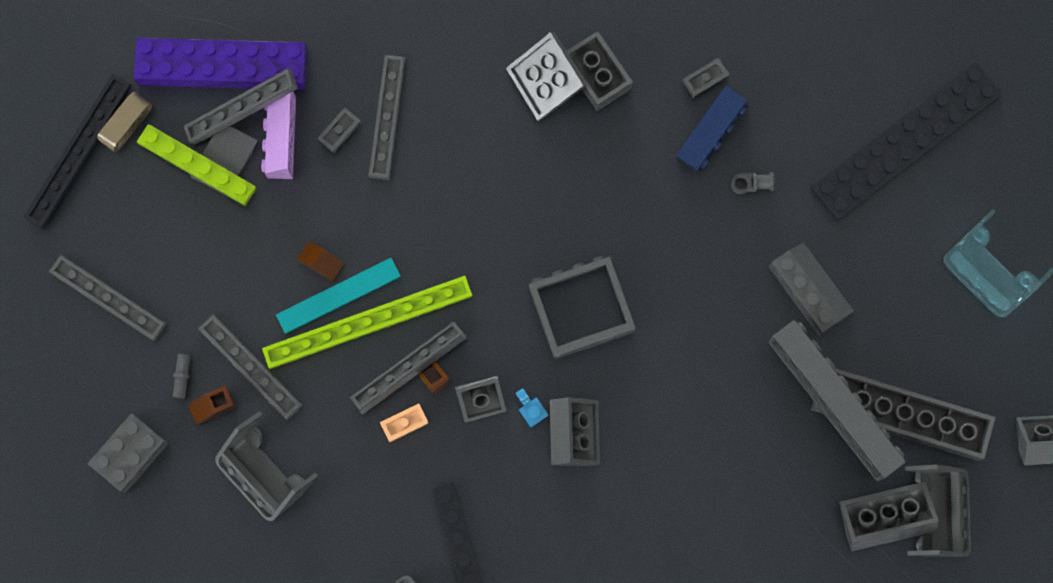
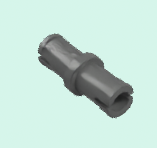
[172,354,191,399]

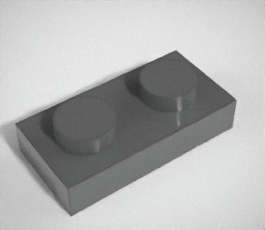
[682,58,730,99]
[317,107,361,154]

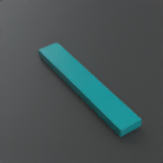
[276,258,401,334]

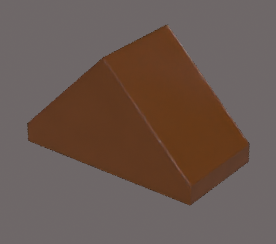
[297,242,344,282]
[418,362,451,396]

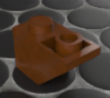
[188,386,237,425]

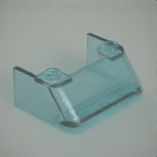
[944,209,1053,317]

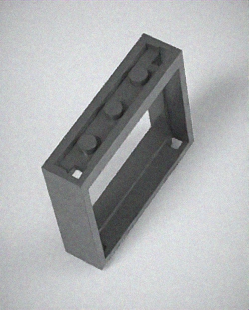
[528,256,636,360]

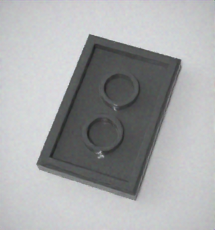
[190,126,259,196]

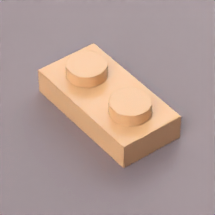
[380,404,429,442]

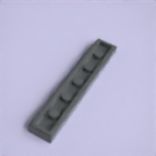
[368,55,406,180]
[184,69,298,146]
[49,255,167,342]
[198,314,303,421]
[350,321,467,415]

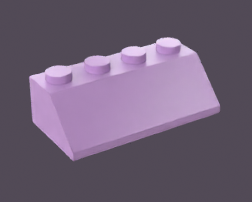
[261,91,296,179]

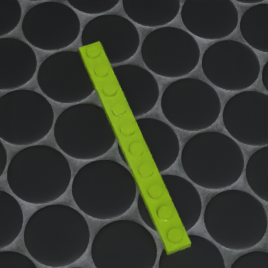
[262,276,473,369]

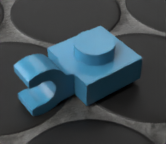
[516,388,549,428]

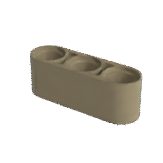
[97,91,152,152]

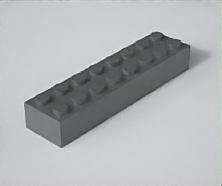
[768,320,906,481]
[811,368,996,461]

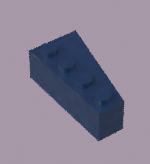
[676,86,748,171]

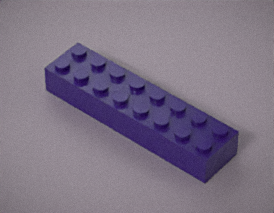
[134,38,308,90]

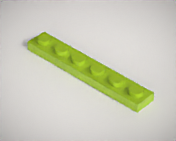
[137,124,257,206]

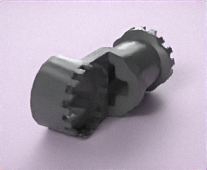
[731,172,775,195]

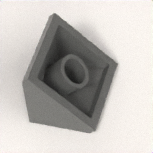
[455,376,507,423]

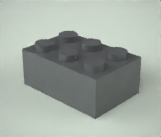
[567,31,633,111]
[88,413,169,494]

